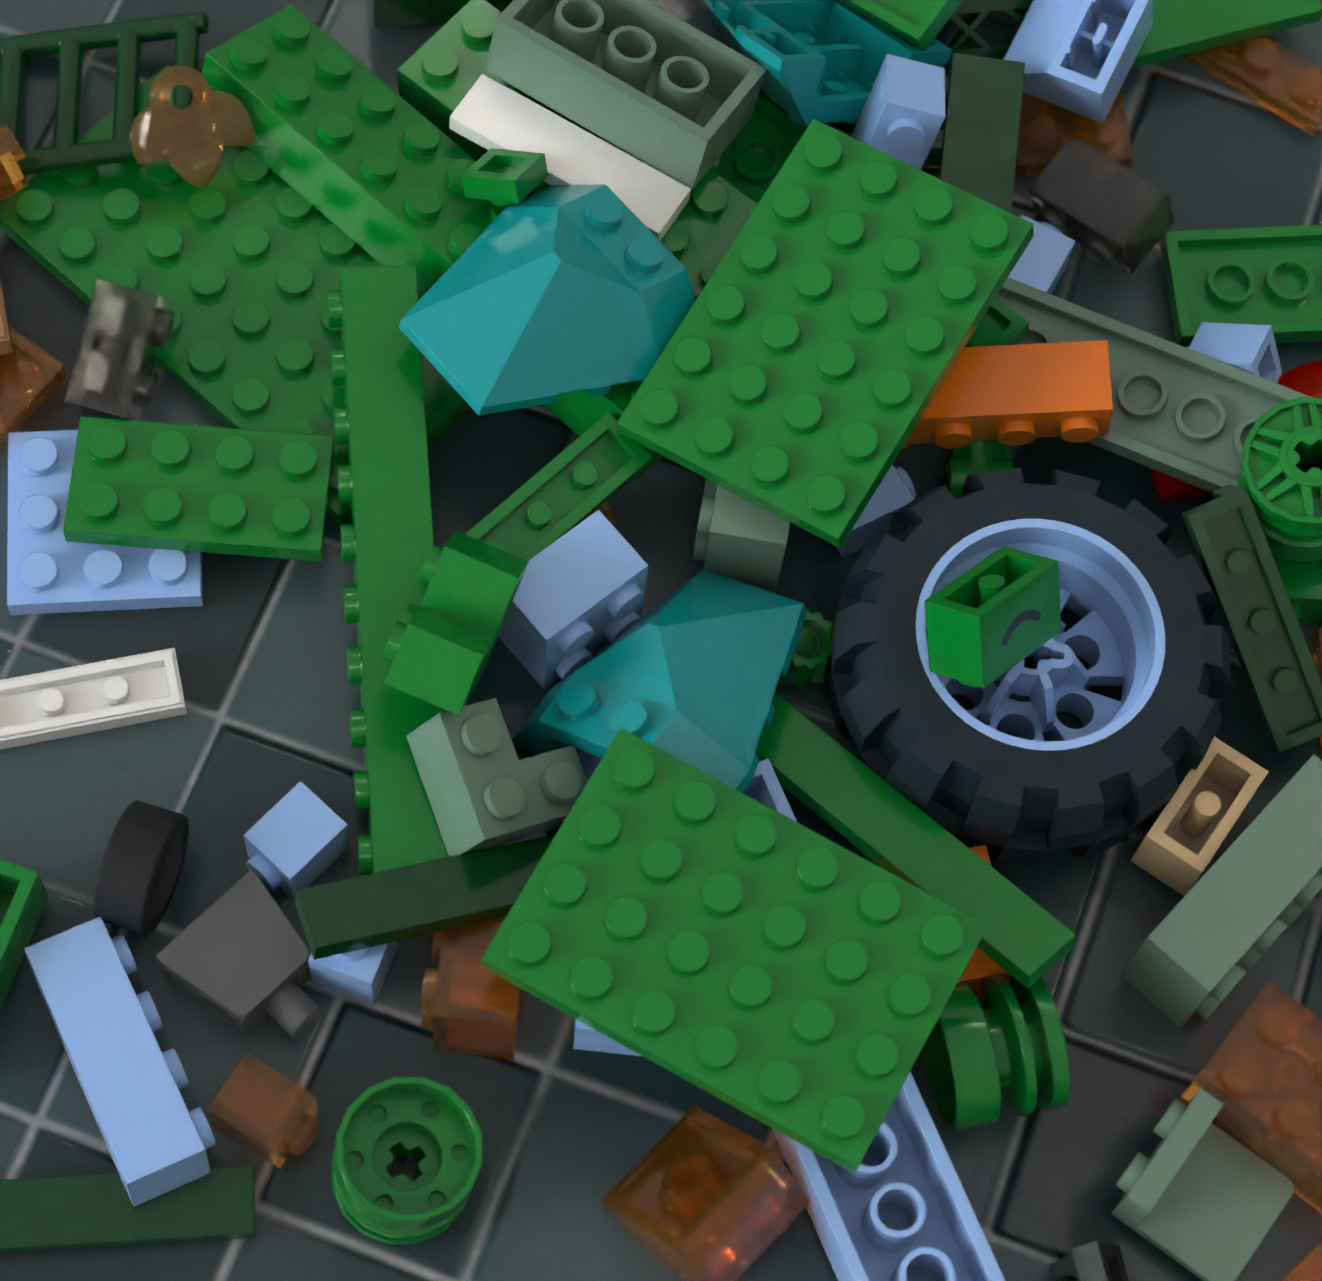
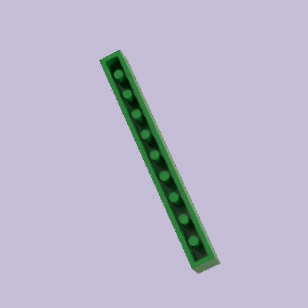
[327,265,449,875]

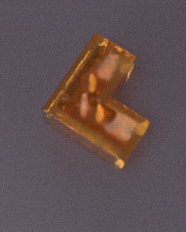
[421,917,523,1060]

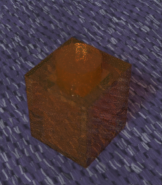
[207,1053,321,1168]

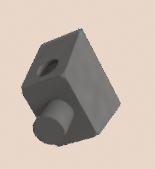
[156,870,322,1039]

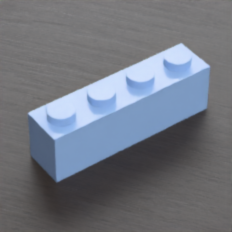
[24,917,216,1207]

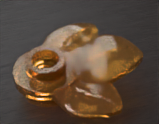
[130,65,255,189]

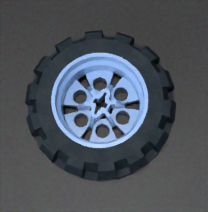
[827,467,1231,864]

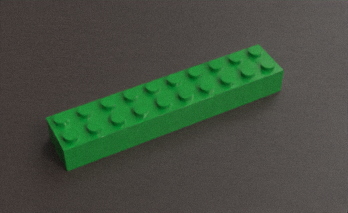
[197,4,665,482]

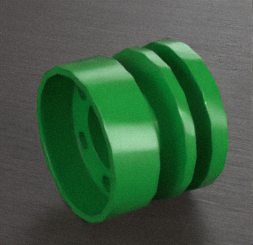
[1237,397,1322,562]
[921,975,1070,1132]
[331,1077,482,1245]

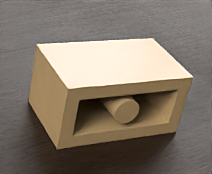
[1130,736,1269,896]

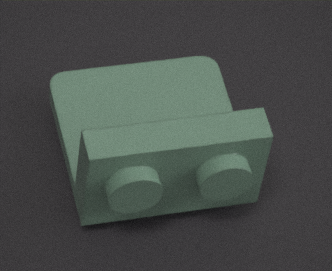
[1111,1088,1294,1281]

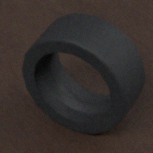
[93,800,189,936]

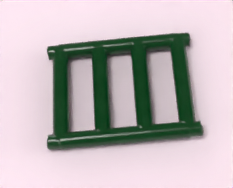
[0,12,209,177]

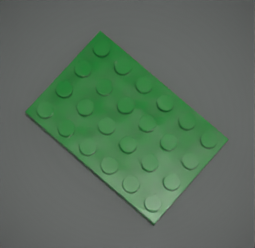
[616,119,1034,548]
[481,728,988,1174]

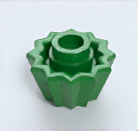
[778,606,834,691]

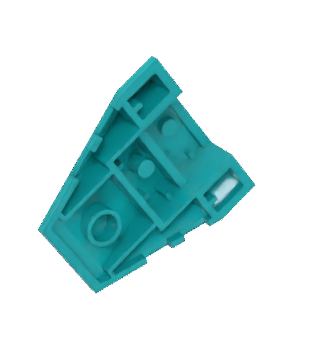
[698,0,952,127]
[399,184,696,416]
[511,569,807,793]

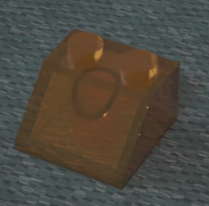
[601,1105,810,1281]

